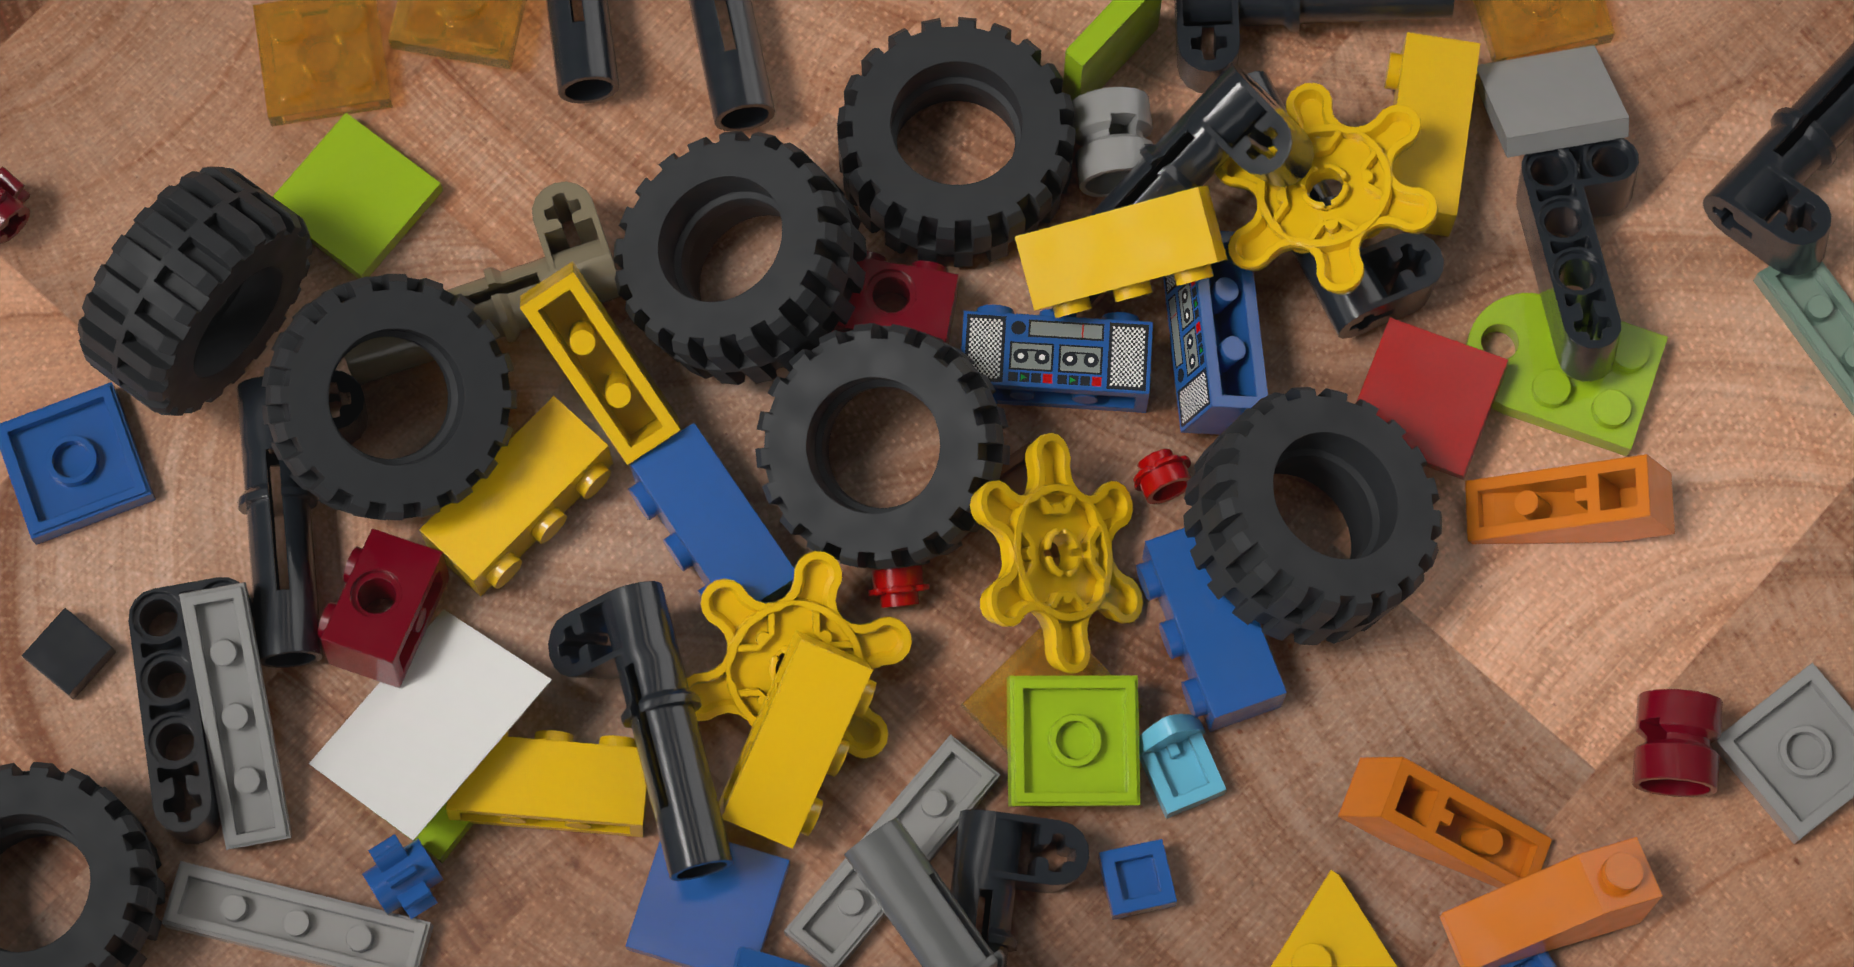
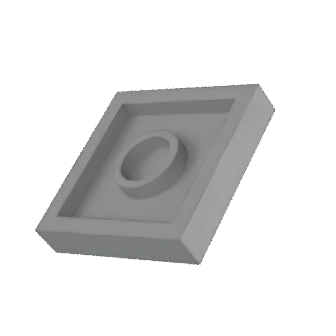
[1475,45,1629,158]
[1710,663,1854,844]

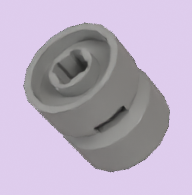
[1072,87,1153,197]

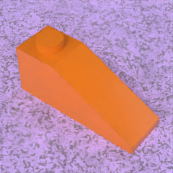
[1465,454,1675,544]
[1338,757,1552,888]
[1440,837,1663,967]

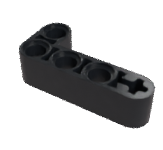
[1516,138,1639,381]
[128,577,256,844]

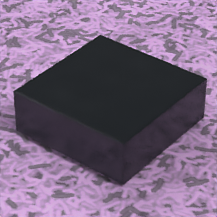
[21,608,116,700]

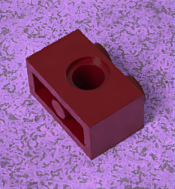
[832,251,959,345]
[318,528,449,688]

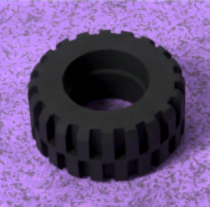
[837,17,1076,267]
[613,131,867,385]
[78,166,312,416]
[261,274,517,520]
[755,323,1010,569]
[1183,387,1442,646]
[0,762,165,967]

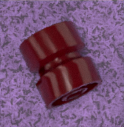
[1632,689,1723,797]

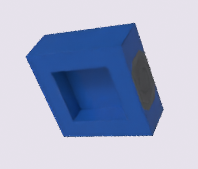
[1098,839,1177,920]

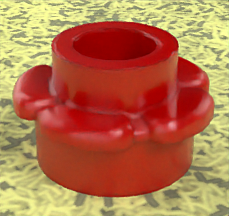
[1133,449,1191,504]
[867,565,930,608]

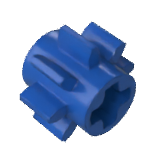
[362,834,444,919]

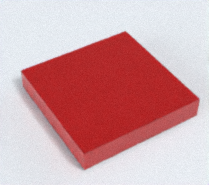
[1357,318,1509,480]

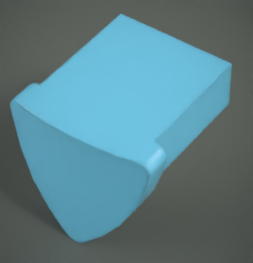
[1139,714,1227,819]

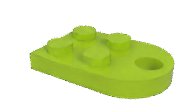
[1466,293,1668,457]

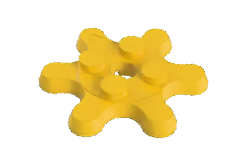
[1215,83,1438,295]
[970,433,1143,674]
[686,551,912,758]

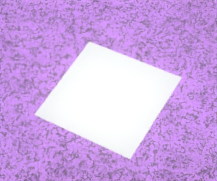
[309,609,552,840]

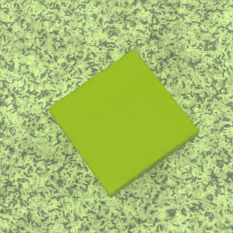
[1062,0,1162,101]
[272,113,443,279]
[1006,675,1140,807]

